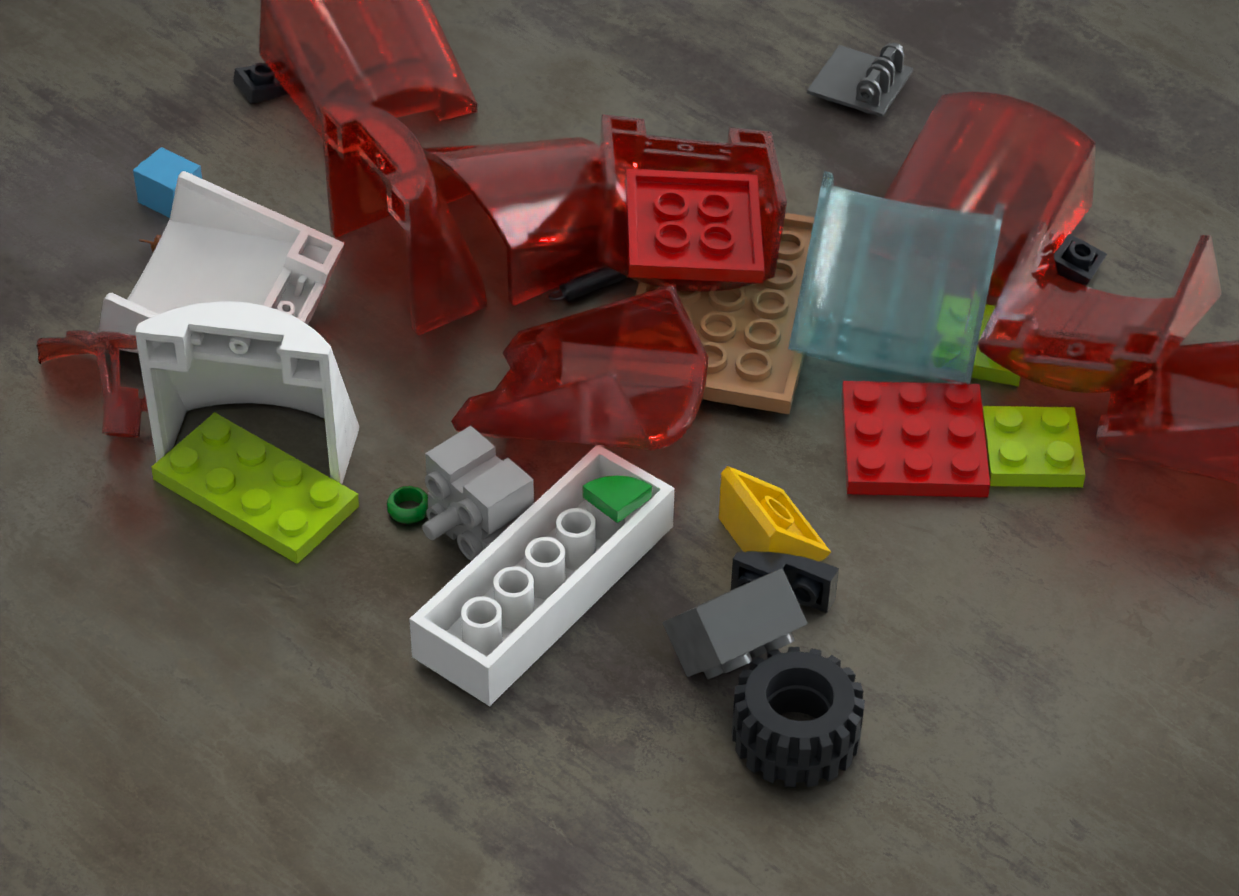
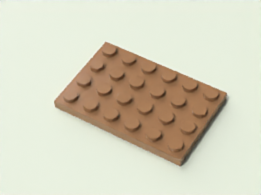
[610,209,838,414]

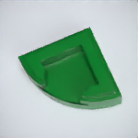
[583,475,652,523]

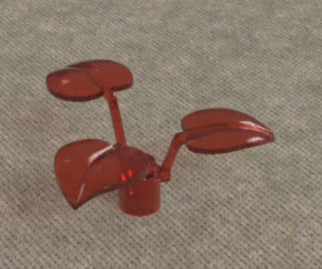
[36,330,148,438]

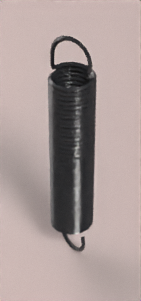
[548,258,630,301]

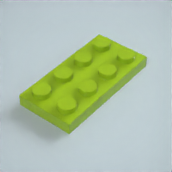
[151,412,359,564]

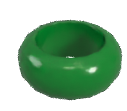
[386,486,428,524]

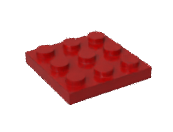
[625,169,765,283]
[841,381,990,498]

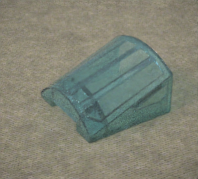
[788,171,1005,384]

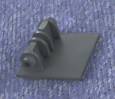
[807,43,913,117]

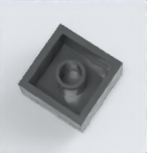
[662,568,808,680]

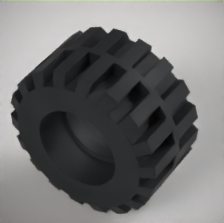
[732,647,865,788]

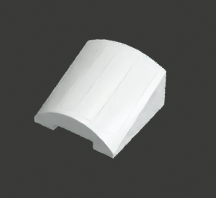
[96,171,345,353]
[135,302,360,484]

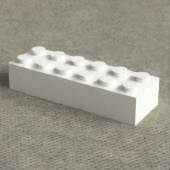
[410,444,675,706]

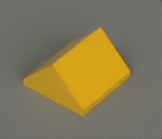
[719,466,831,561]

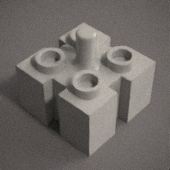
[422,425,534,561]

